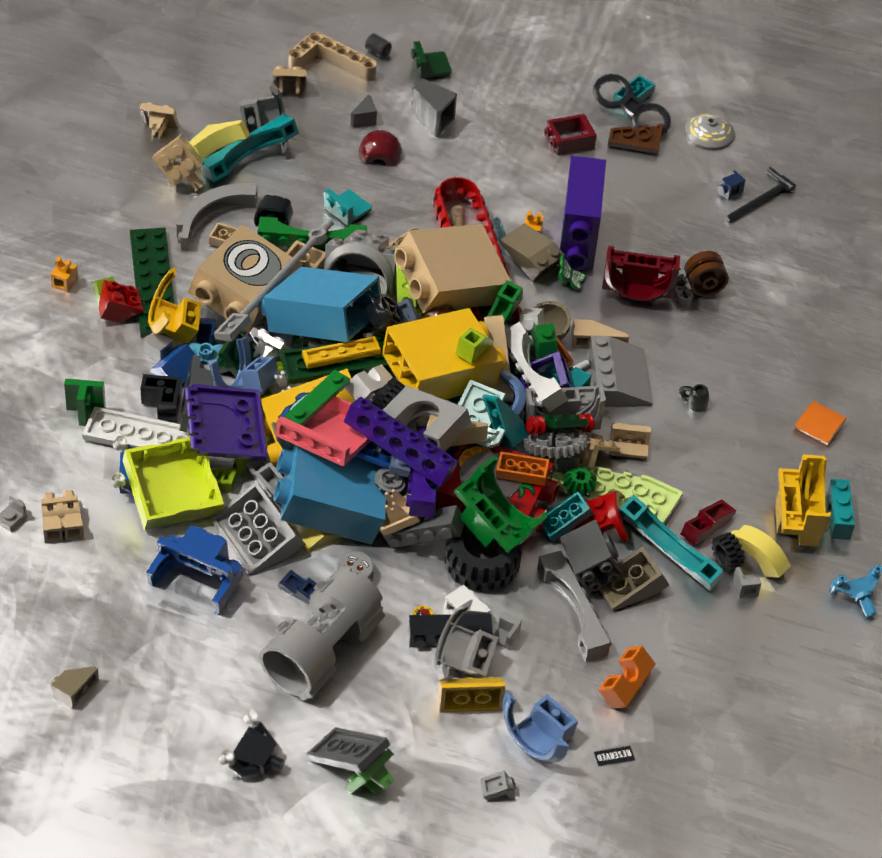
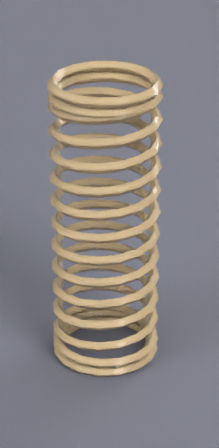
[451,206,465,227]

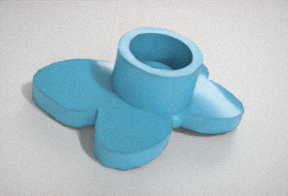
[189,343,223,365]

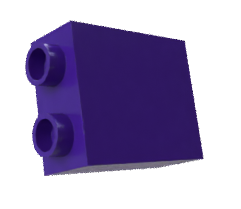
[558,156,606,270]

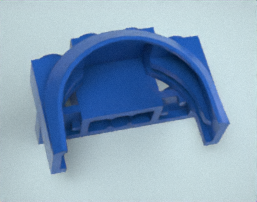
[146,525,243,615]

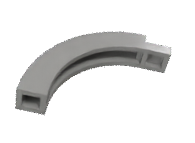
[176,183,258,251]

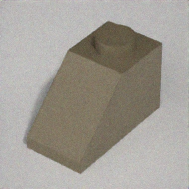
[51,666,99,709]

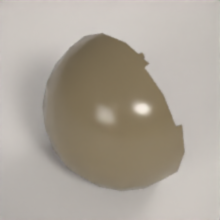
[534,301,571,341]

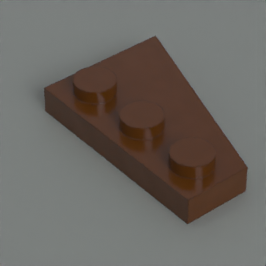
[608,123,663,154]

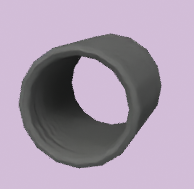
[365,33,392,58]

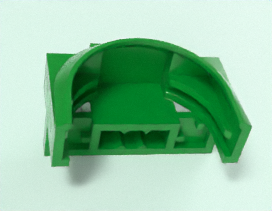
[454,456,547,553]

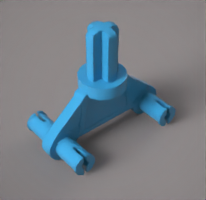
[830,565,882,618]

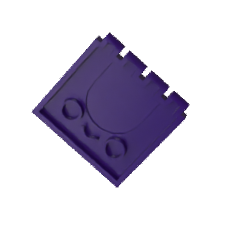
[185,384,268,461]

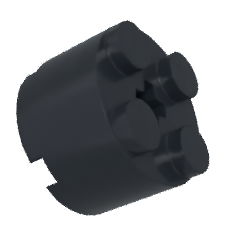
[254,195,293,227]

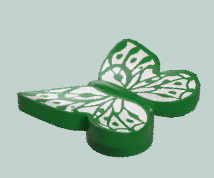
[558,254,586,290]

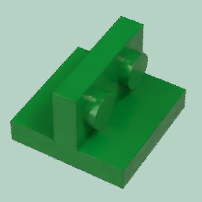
[64,378,106,426]

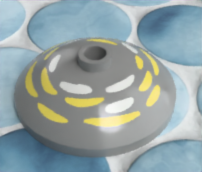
[684,114,735,150]

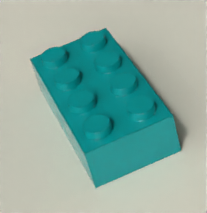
[613,75,655,102]
[542,492,594,542]

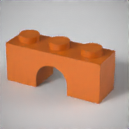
[598,646,656,709]

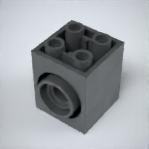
[560,519,624,593]

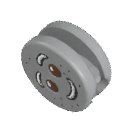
[336,551,374,581]

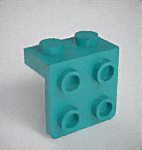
[324,189,372,225]

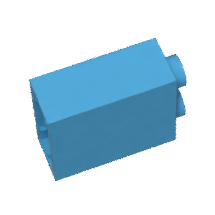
[261,267,381,342]
[273,445,387,544]

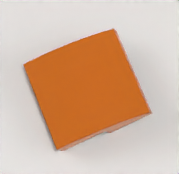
[794,401,847,446]

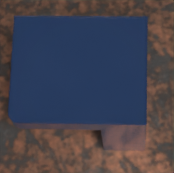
[196,318,216,346]

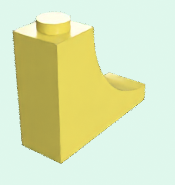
[189,120,250,159]

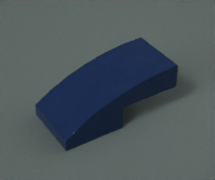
[278,570,317,603]

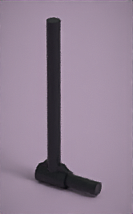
[725,167,796,223]

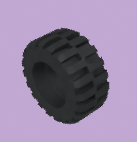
[444,524,522,592]

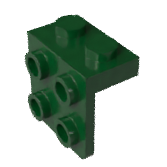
[411,41,452,78]

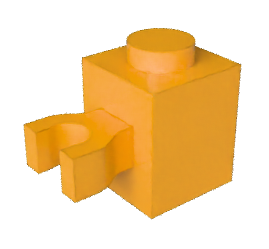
[525,210,544,233]
[50,256,78,293]

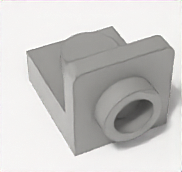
[0,496,27,532]
[480,770,516,801]

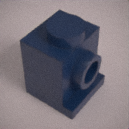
[717,170,746,200]

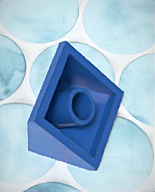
[150,344,204,386]

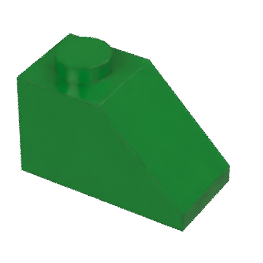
[531,323,557,360]

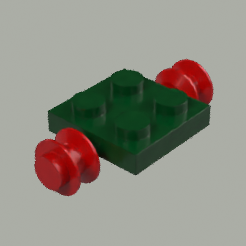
[525,413,595,436]

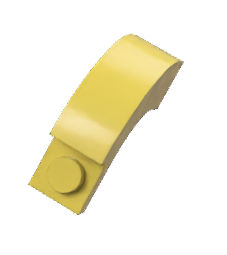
[731,525,791,578]

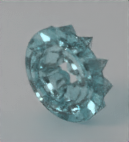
[492,217,507,240]

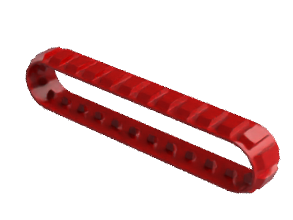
[433,177,522,331]

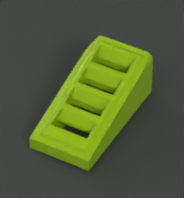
[211,468,237,493]

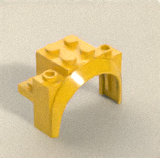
[775,454,831,547]

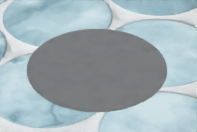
[460,451,522,497]

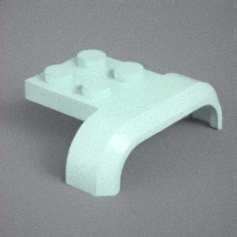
[429,379,506,448]

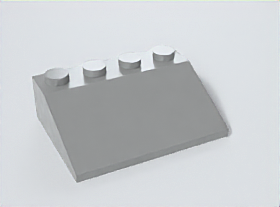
[588,336,653,406]
[210,482,305,575]

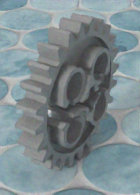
[524,427,587,459]

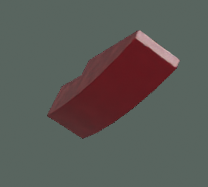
[680,499,737,545]

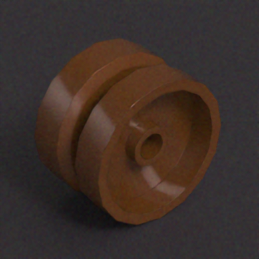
[684,251,729,297]

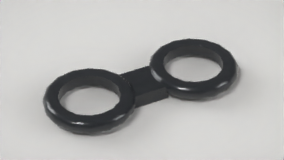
[593,74,671,137]

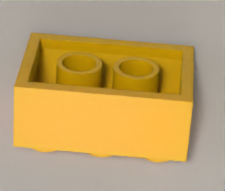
[438,677,506,712]

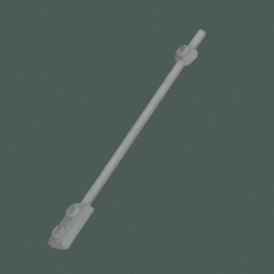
[214,219,334,342]

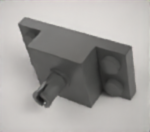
[179,355,214,432]

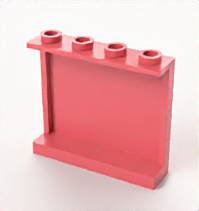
[275,387,371,467]

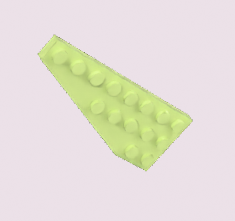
[527,454,683,524]

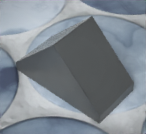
[350,95,377,127]

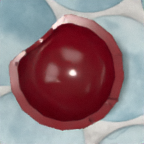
[358,130,402,166]

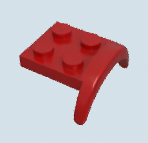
[575,490,629,542]

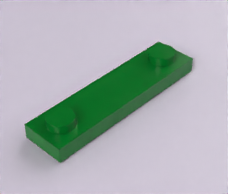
[284,370,350,426]

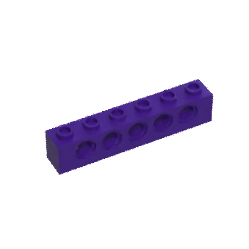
[344,397,458,487]

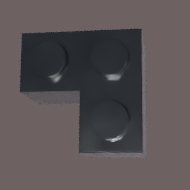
[140,374,182,421]

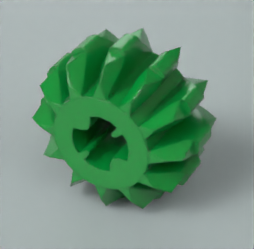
[563,465,597,497]

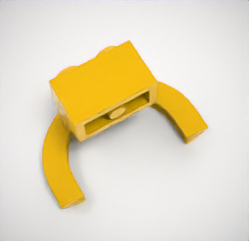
[148,267,201,344]

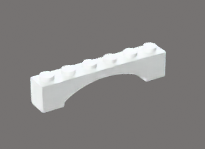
[505,321,568,412]

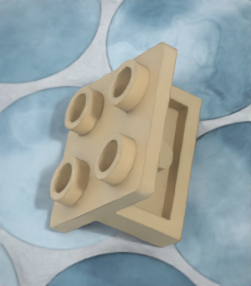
[609,423,651,459]

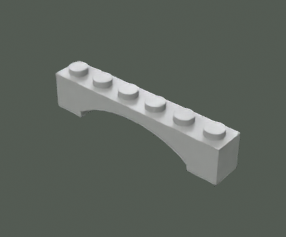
[537,550,612,661]

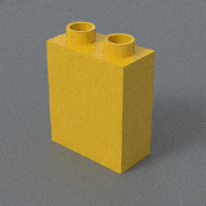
[382,308,506,400]

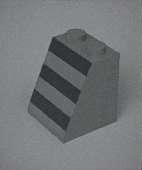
[411,78,457,138]

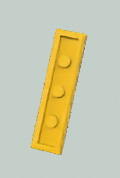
[302,336,381,369]

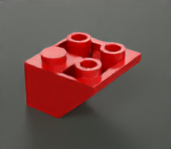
[98,280,143,323]

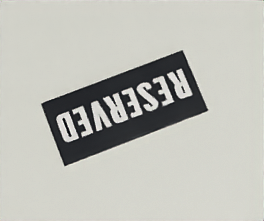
[594,746,635,766]

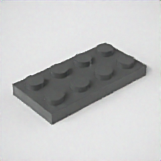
[306,727,391,772]

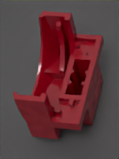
[602,246,680,302]

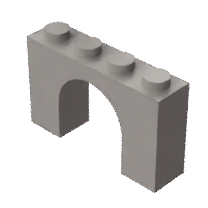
[383,386,471,452]

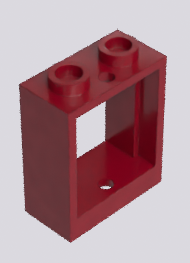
[544,113,597,155]

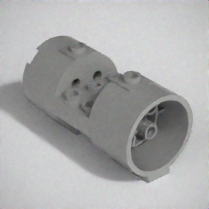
[259,567,386,700]

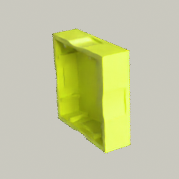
[122,437,224,531]

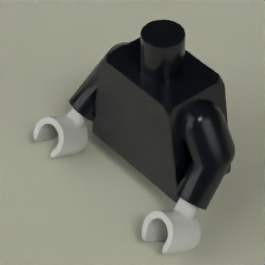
[219,709,285,778]

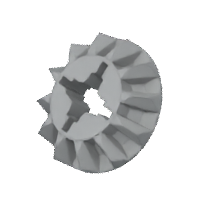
[374,468,405,495]

